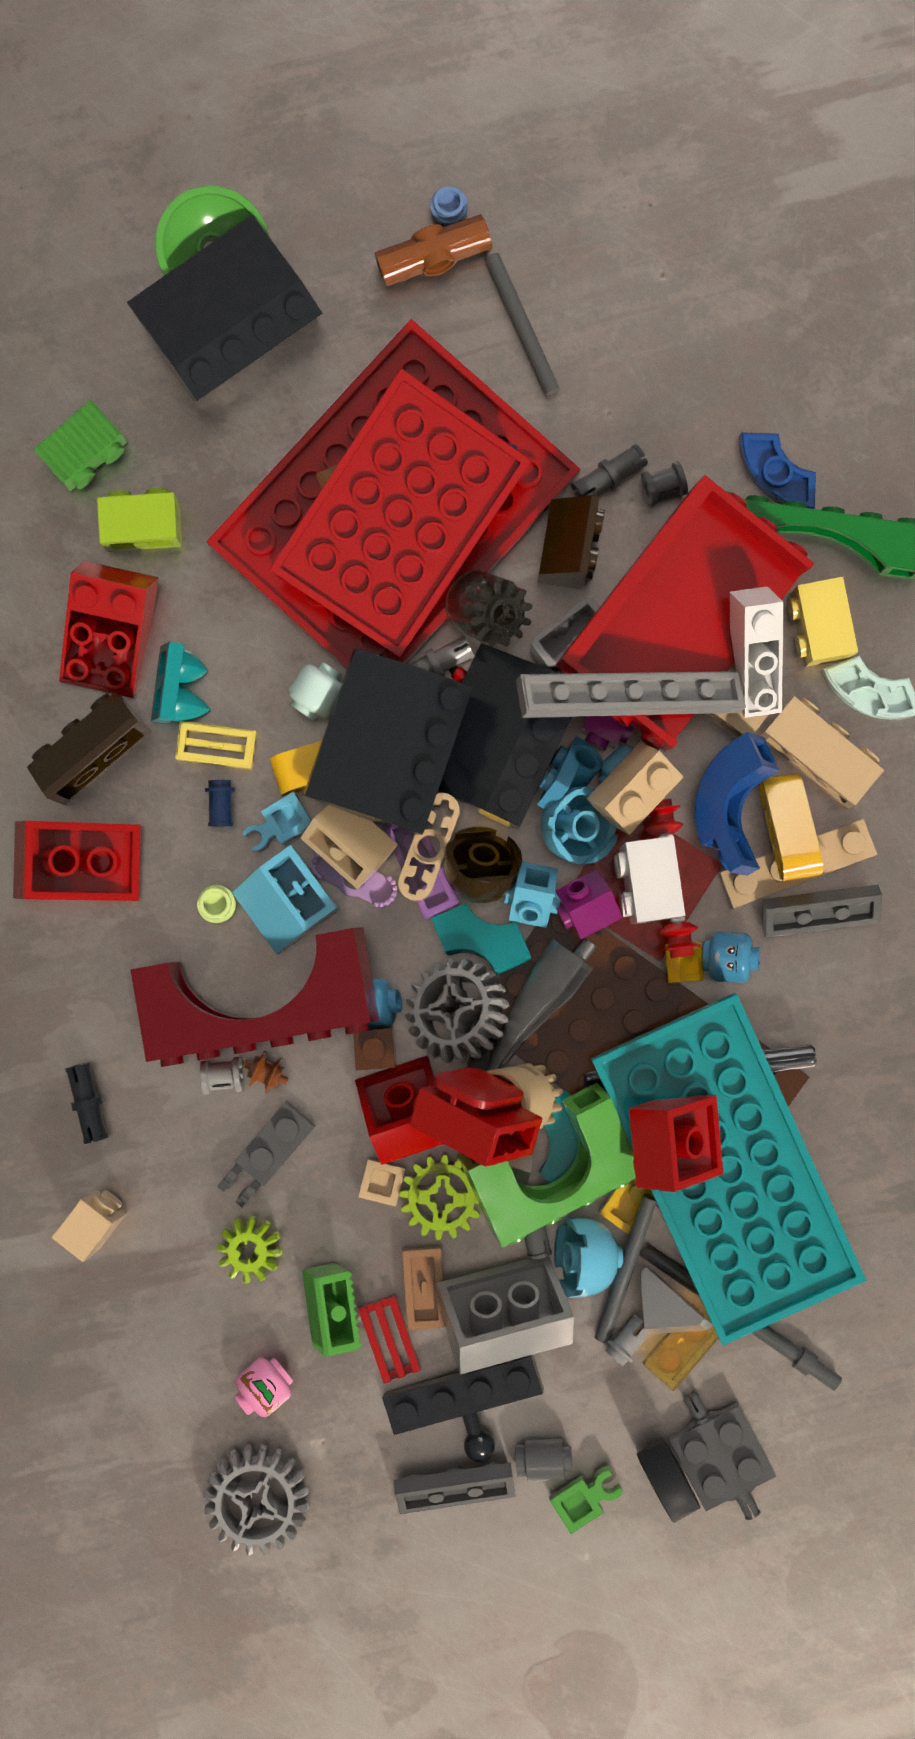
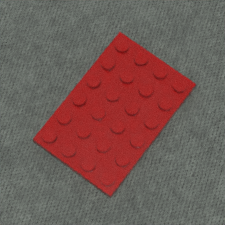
[269,369,531,657]

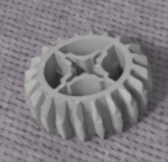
[404,958,510,1063]
[203,1444,310,1556]

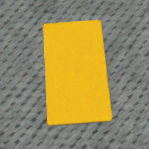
[478,809,511,827]

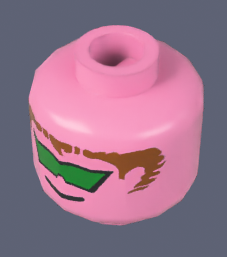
[233,1357,293,1417]

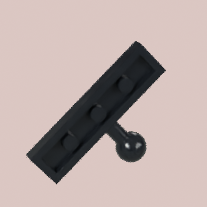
[382,1355,544,1462]

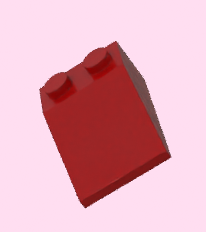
[13,821,141,901]

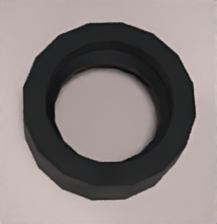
[637,1439,701,1523]

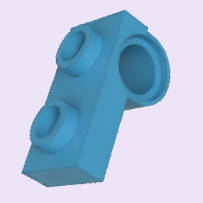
[537,736,603,810]

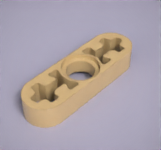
[398,793,460,901]

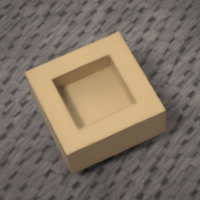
[358,1158,406,1207]

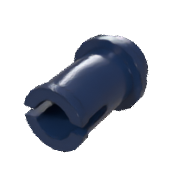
[205,780,235,827]

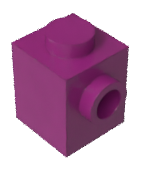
[580,716,634,751]
[555,869,623,939]

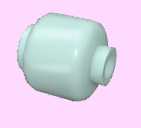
[288,662,342,721]

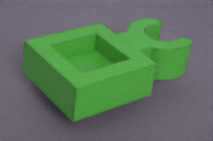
[549,1466,623,1534]

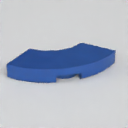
[739,432,816,509]

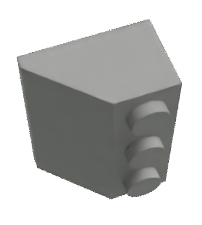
[437,1256,574,1375]

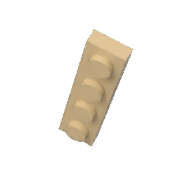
[718,819,878,909]

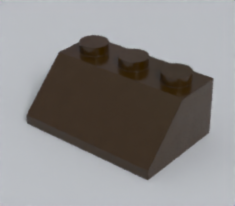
[27,692,152,805]

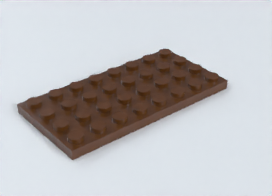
[472,902,809,1107]

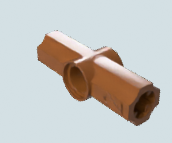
[374,214,492,287]

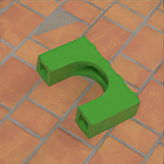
[457,1083,635,1248]

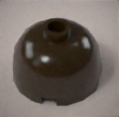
[444,827,522,903]

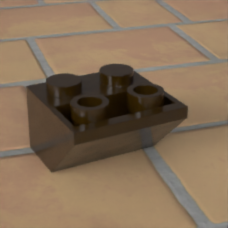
[537,495,605,590]

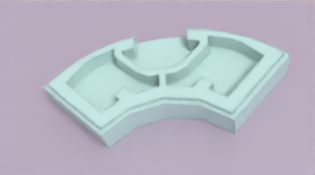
[821,656,915,720]

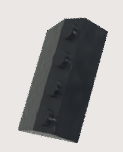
[126,215,323,401]
[438,643,572,830]
[303,649,473,835]

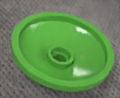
[155,185,269,276]

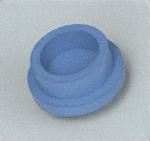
[430,186,468,226]

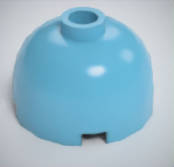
[540,786,618,864]
[554,1217,623,1298]

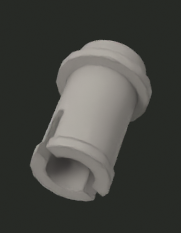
[605,1314,652,1366]

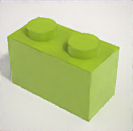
[97,488,183,552]

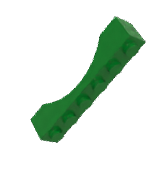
[726,491,915,580]

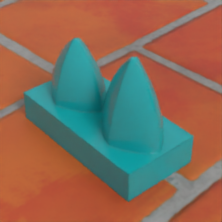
[150,642,210,723]

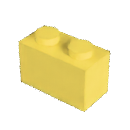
[787,577,858,667]

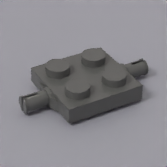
[669,1392,776,1520]

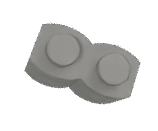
[530,597,600,671]

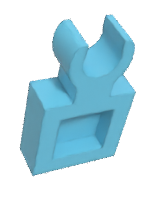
[243,791,312,852]

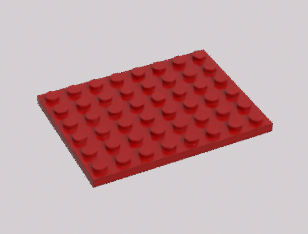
[206,319,581,669]

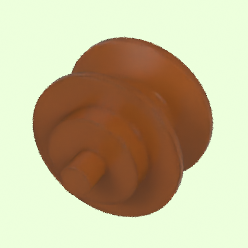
[243,1051,289,1094]

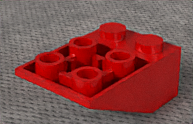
[59,561,159,698]

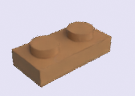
[402,1246,446,1330]

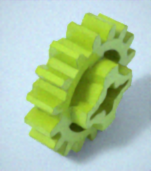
[399,1153,480,1240]

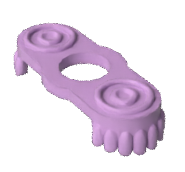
[311,853,397,908]

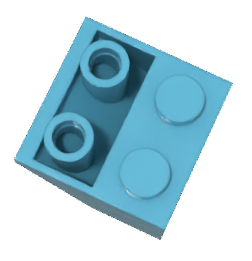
[232,845,340,955]

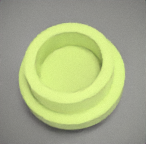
[197,885,236,923]

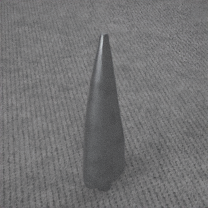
[487,938,597,1071]

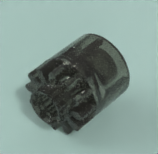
[446,570,533,647]

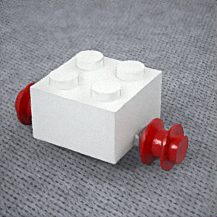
[614,799,701,958]

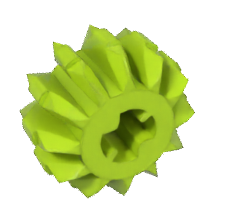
[216,1215,283,1284]

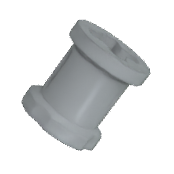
[200,1056,244,1094]

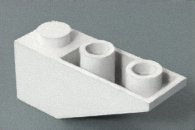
[730,587,783,718]

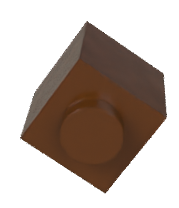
[353,1027,397,1071]

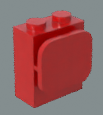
[410,1068,543,1167]

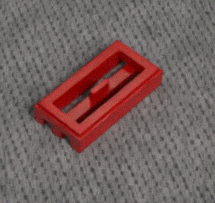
[358,1294,421,1384]

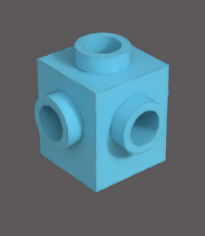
[504,862,560,928]

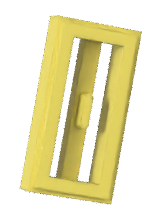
[175,721,257,770]

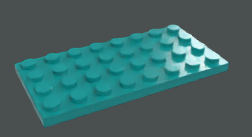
[591,993,867,1346]

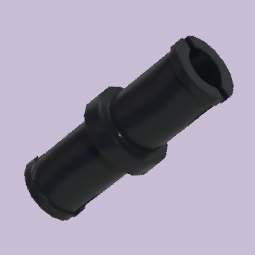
[65,1062,109,1144]

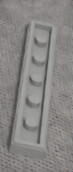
[516,671,746,718]

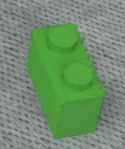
[34,400,127,491]
[302,1263,362,1356]

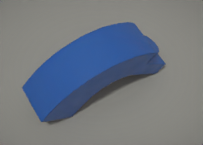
[695,732,780,876]

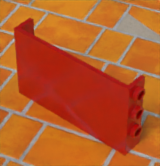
[555,475,815,752]

